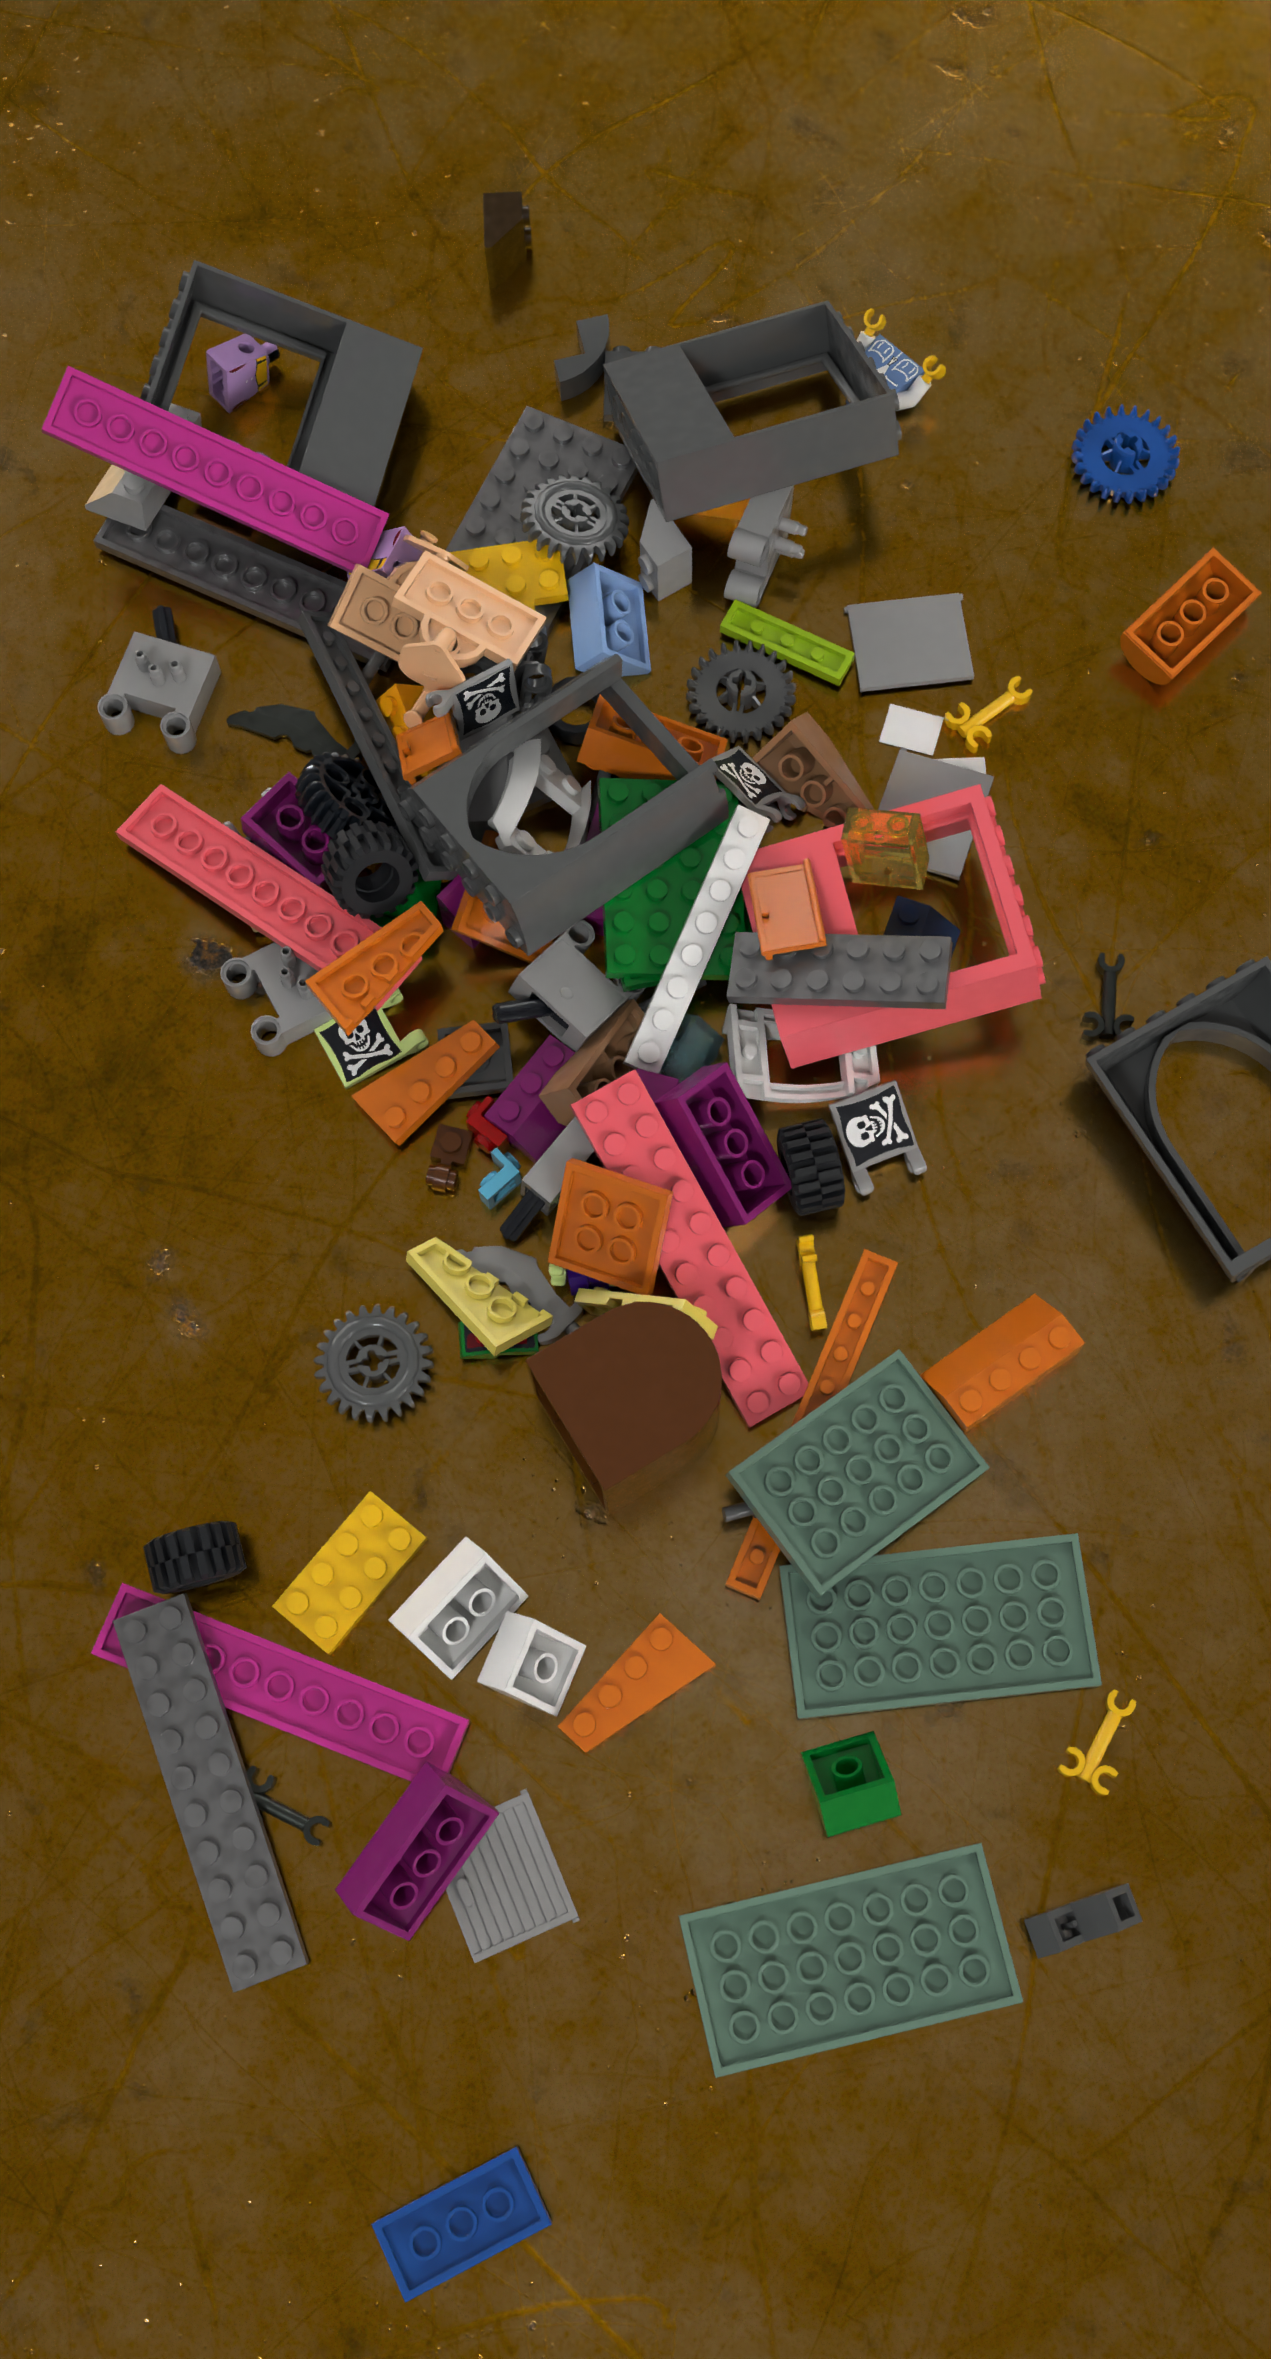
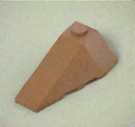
[752,712,877,828]
[539,999,644,1127]

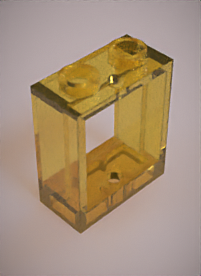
[841,807,930,890]

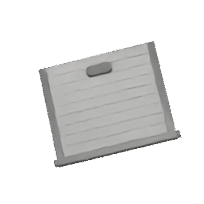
[844,593,974,692]
[877,747,994,880]
[446,1788,580,1963]

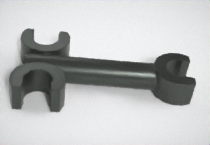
[1082,953,1134,1041]
[247,1766,332,1846]

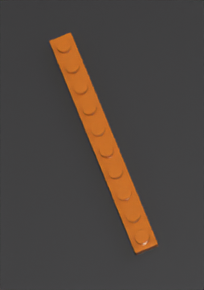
[725,1249,898,1601]

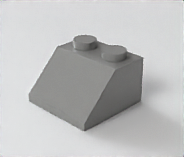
[638,499,692,601]

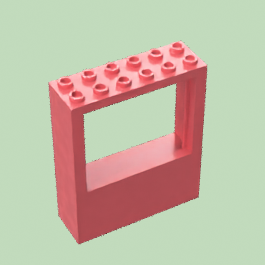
[741,784,1046,1069]

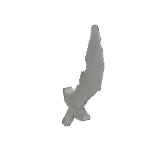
[456,1246,585,1345]

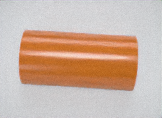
[1120,547,1262,685]

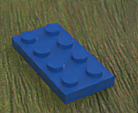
[371,2146,552,2303]

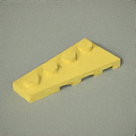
[406,1237,553,1356]
[574,1287,718,1340]

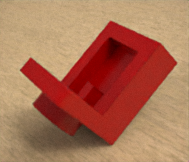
[466,1096,510,1155]

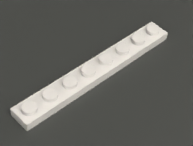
[623,804,770,1074]

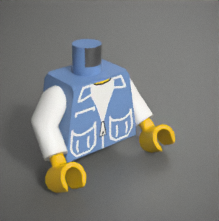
[846,308,946,411]

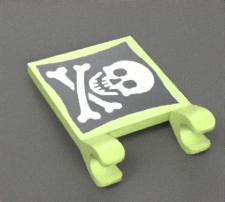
[314,988,429,1089]

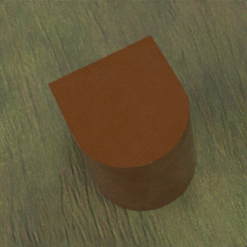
[525,1302,722,1516]

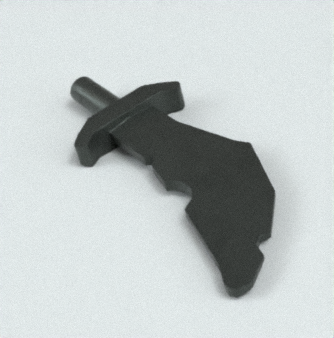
[226,704,363,761]

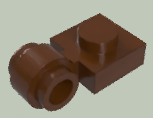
[426,1124,474,1193]

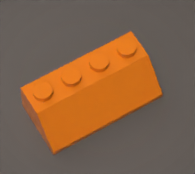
[577,694,728,780]
[920,1293,1085,1434]

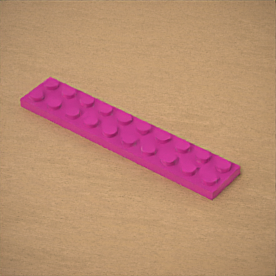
[42,365,389,573]
[91,1583,470,1782]

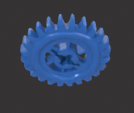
[1071,404,1180,504]

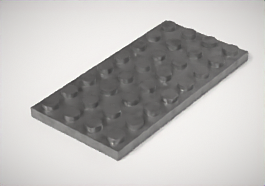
[446,406,638,660]

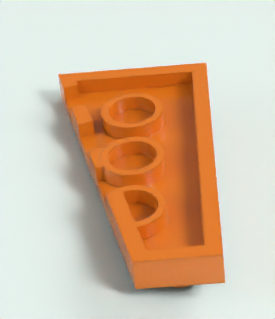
[305,901,444,1036]
[351,1020,500,1146]
[557,1613,716,1754]

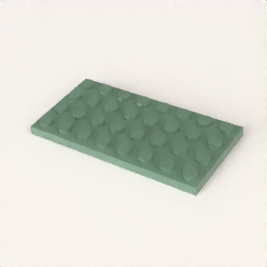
[779,1533,1102,1720]
[679,1843,1023,2078]

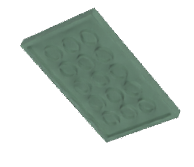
[725,1349,990,1598]

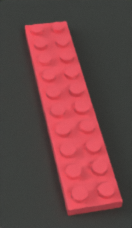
[116,784,423,1011]
[569,1069,809,1427]

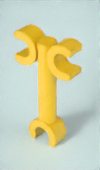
[944,676,1033,753]
[795,1234,827,1331]
[1057,1689,1136,1796]

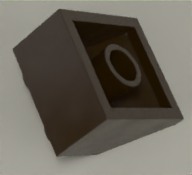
[483,191,532,289]

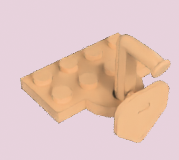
[327,530,469,662]
[392,550,547,728]

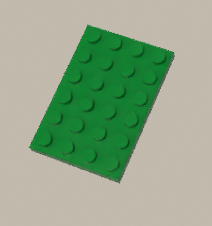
[598,778,745,980]

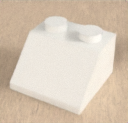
[477,1611,586,1717]

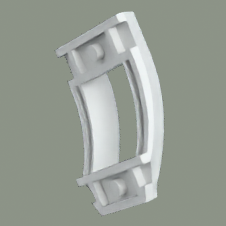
[488,739,591,855]
[722,1003,880,1103]

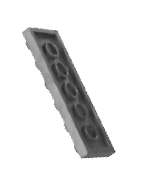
[727,932,953,1009]

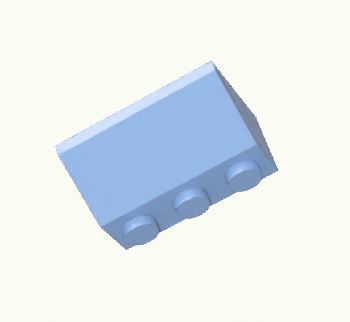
[567,563,651,676]

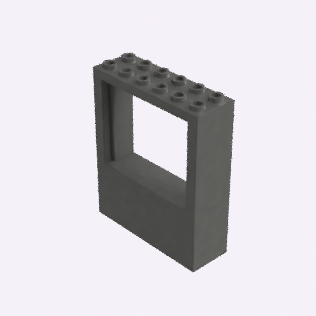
[140,260,423,506]
[603,300,902,522]

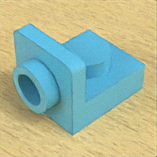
[478,1148,522,1210]

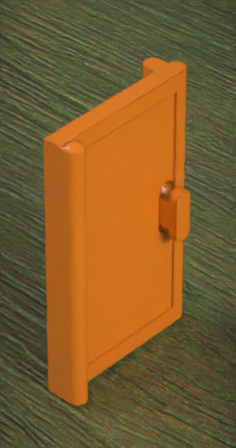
[396,710,462,785]
[747,858,827,960]

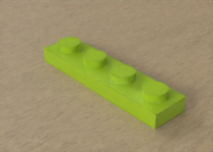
[720,599,855,686]

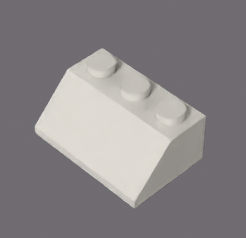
[388,1536,529,1680]

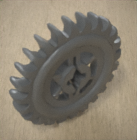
[520,475,630,566]
[686,640,797,743]
[313,1304,435,1424]

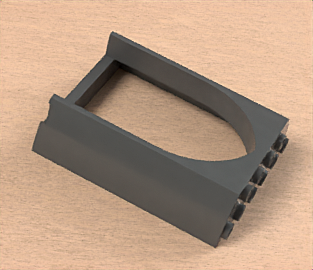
[397,654,729,956]
[1085,956,1271,1283]

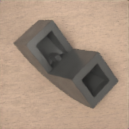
[554,314,610,401]
[1024,1883,1143,1959]

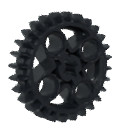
[295,752,404,840]

